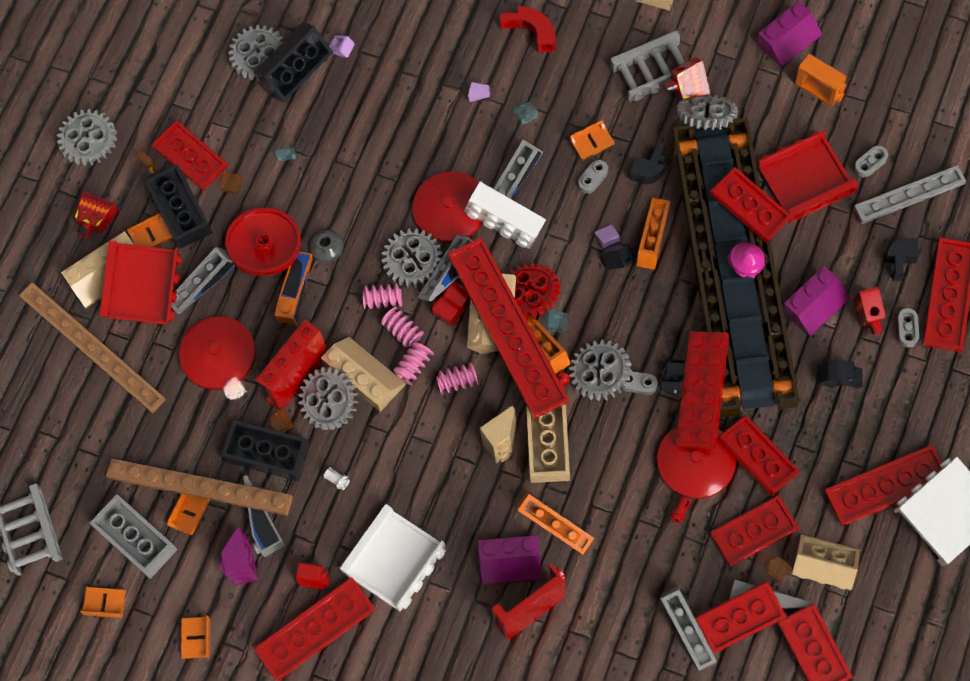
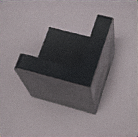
[601,243,635,270]

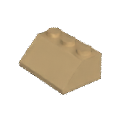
[480,406,517,463]
[792,534,860,590]

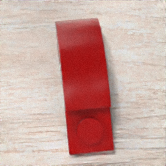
[500,6,556,53]

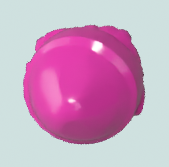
[727,243,765,278]

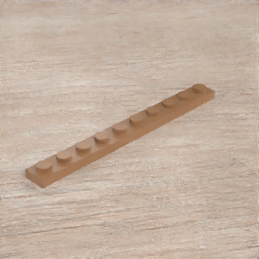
[19,282,166,414]
[106,459,293,516]

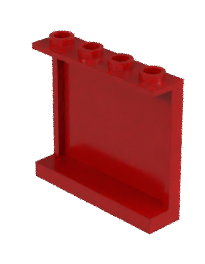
[757,130,858,223]
[100,240,182,326]
[256,320,328,412]
[492,564,566,641]

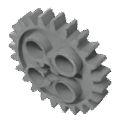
[228,25,284,81]
[677,94,738,130]
[57,109,117,166]
[382,228,443,288]
[569,339,632,401]
[298,367,358,430]

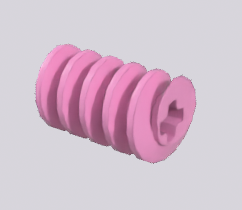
[363,283,403,309]
[381,307,424,347]
[394,342,434,385]
[436,363,478,395]

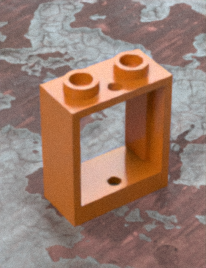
[795,54,847,107]

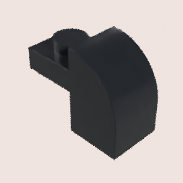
[629,145,666,184]
[885,238,919,281]
[661,359,686,394]
[818,361,863,389]

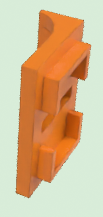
[570,120,615,161]
[127,213,173,247]
[166,494,210,535]
[80,587,126,618]
[181,615,210,659]

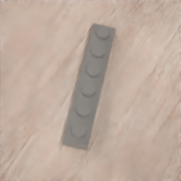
[854,165,966,224]

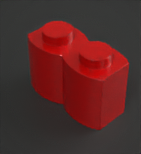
[432,281,470,327]
[296,562,330,591]

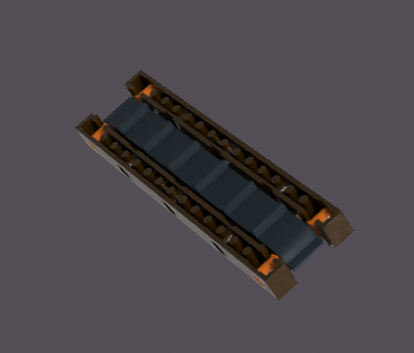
[672,118,800,417]

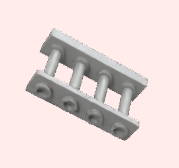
[610,30,686,102]
[0,484,63,576]

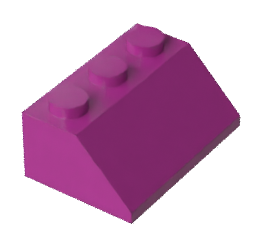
[757,1,822,68]
[783,266,850,337]
[219,528,259,586]
[478,536,542,585]

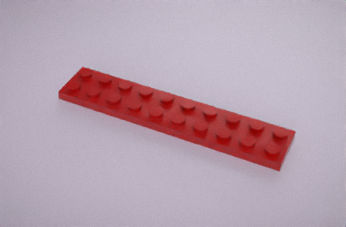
[448,237,569,419]

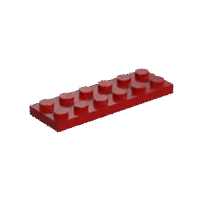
[923,237,970,352]
[676,331,729,449]
[824,445,943,527]
[254,577,376,681]

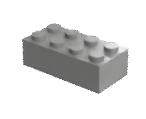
[89,495,177,579]

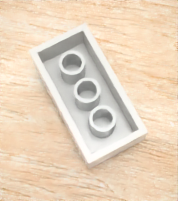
[464,182,546,249]

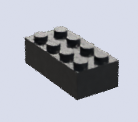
[254,22,333,102]
[144,164,213,249]
[221,420,310,482]

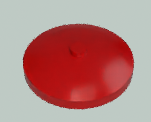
[413,171,483,243]
[225,208,301,276]
[179,316,256,390]
[657,426,736,499]

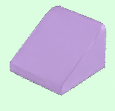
[329,35,354,58]
[468,82,490,102]
[595,224,620,248]

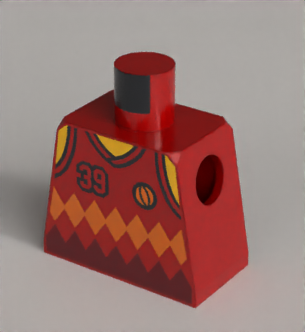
[664,57,711,99]
[75,191,119,239]
[853,287,886,335]

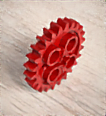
[510,262,561,321]

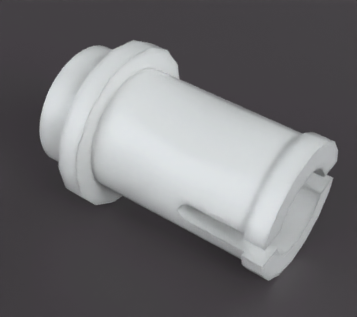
[324,467,349,490]

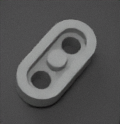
[855,146,888,177]
[578,160,608,194]
[897,308,919,347]
[621,371,658,395]

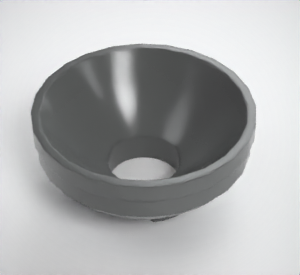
[310,230,344,263]

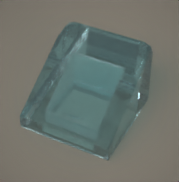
[513,101,538,125]
[275,146,296,161]
[548,309,569,333]

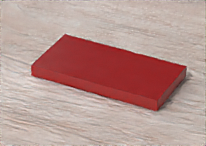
[151,120,229,191]
[709,167,792,243]
[717,415,800,496]
[710,495,800,568]
[695,580,787,654]
[777,603,853,681]

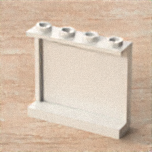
[894,457,970,566]
[340,504,446,612]

